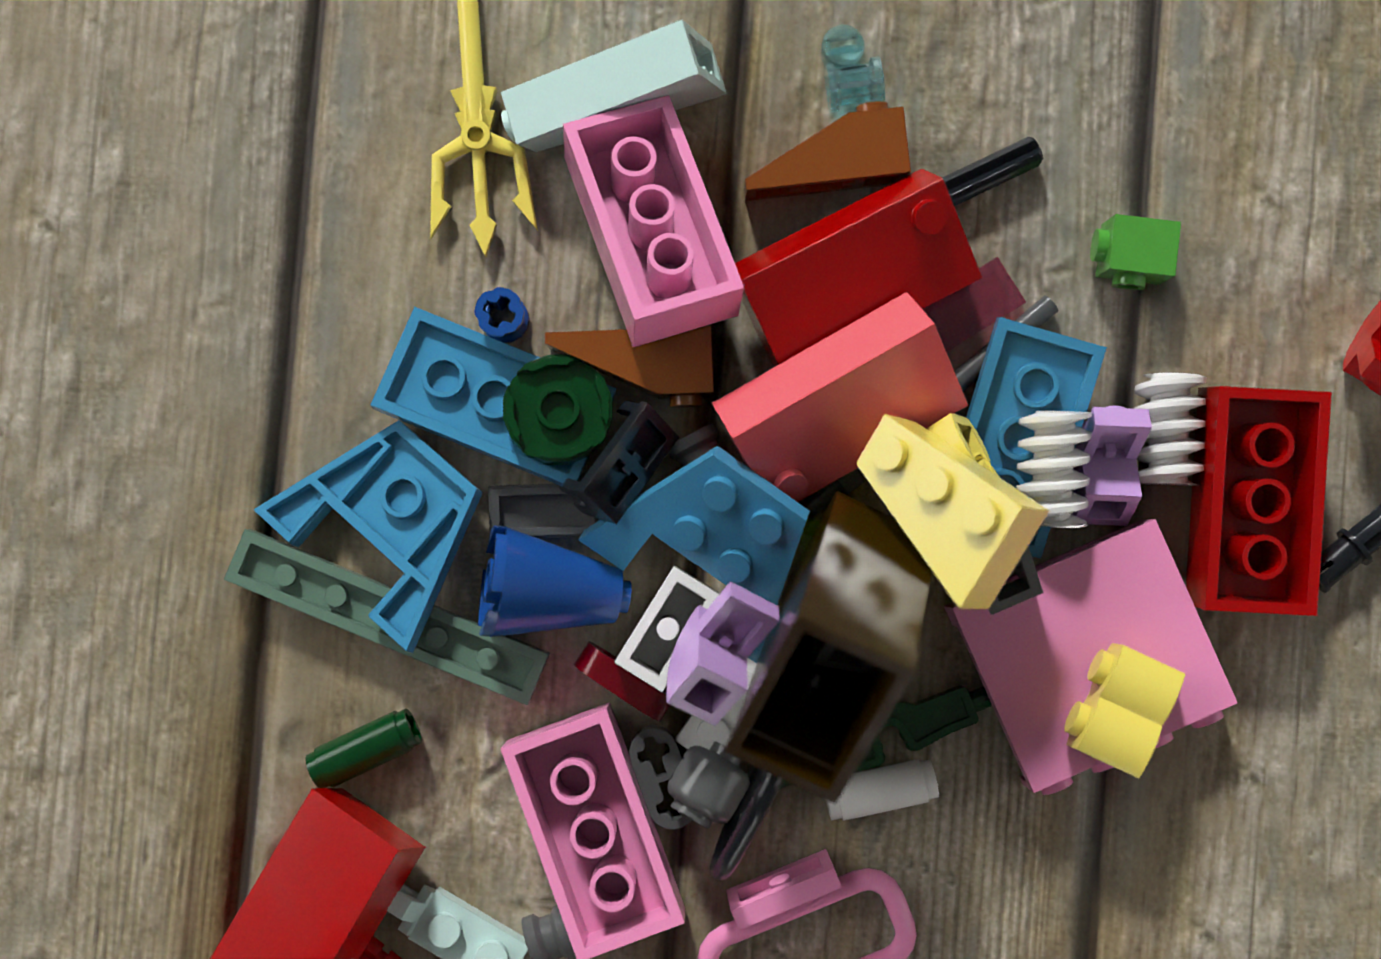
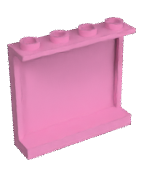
[944,519,1238,795]

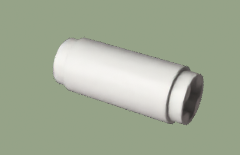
[826,759,939,821]

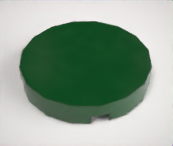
[503,355,612,465]

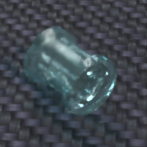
[824,56,885,113]

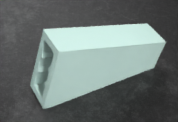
[501,20,727,152]

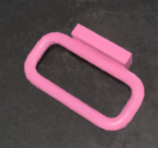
[697,849,917,959]

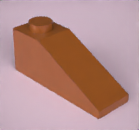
[744,101,911,201]
[545,326,713,408]

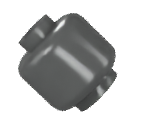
[667,741,750,829]

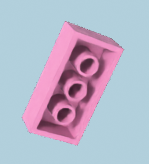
[563,95,744,347]
[500,702,685,959]

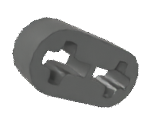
[629,725,691,830]

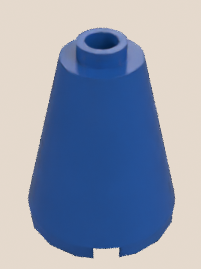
[478,525,632,637]

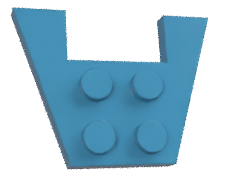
[253,420,483,653]
[578,446,810,663]

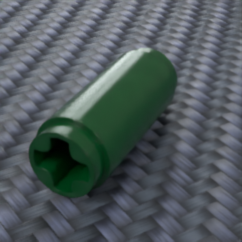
[305,709,422,788]

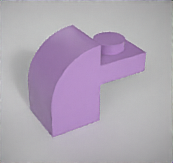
[1072,406,1152,526]
[667,581,780,726]

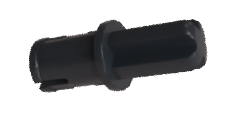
[1319,504,1381,593]

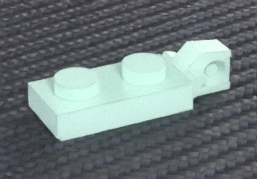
[387,884,528,959]

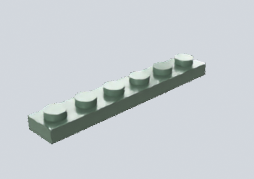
[224,529,550,705]

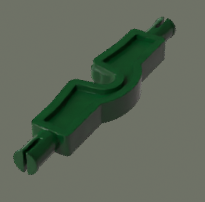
[779,685,992,791]

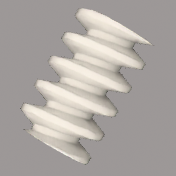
[1134,373,1207,486]
[1016,411,1093,528]

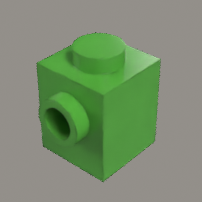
[1090,214,1181,290]

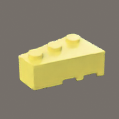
[856,414,1049,609]

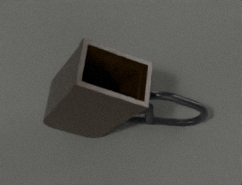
[710,491,932,881]

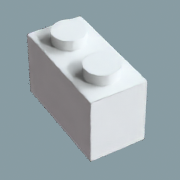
[614,565,720,692]

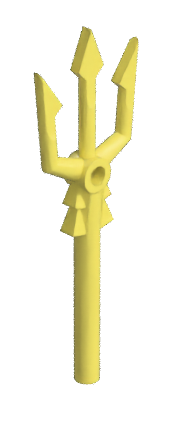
[430,0,538,257]

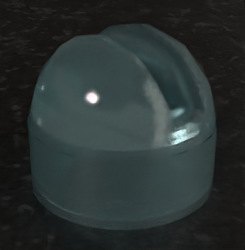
[820,24,865,72]

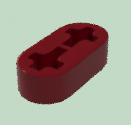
[574,641,671,722]

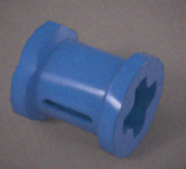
[474,287,529,343]

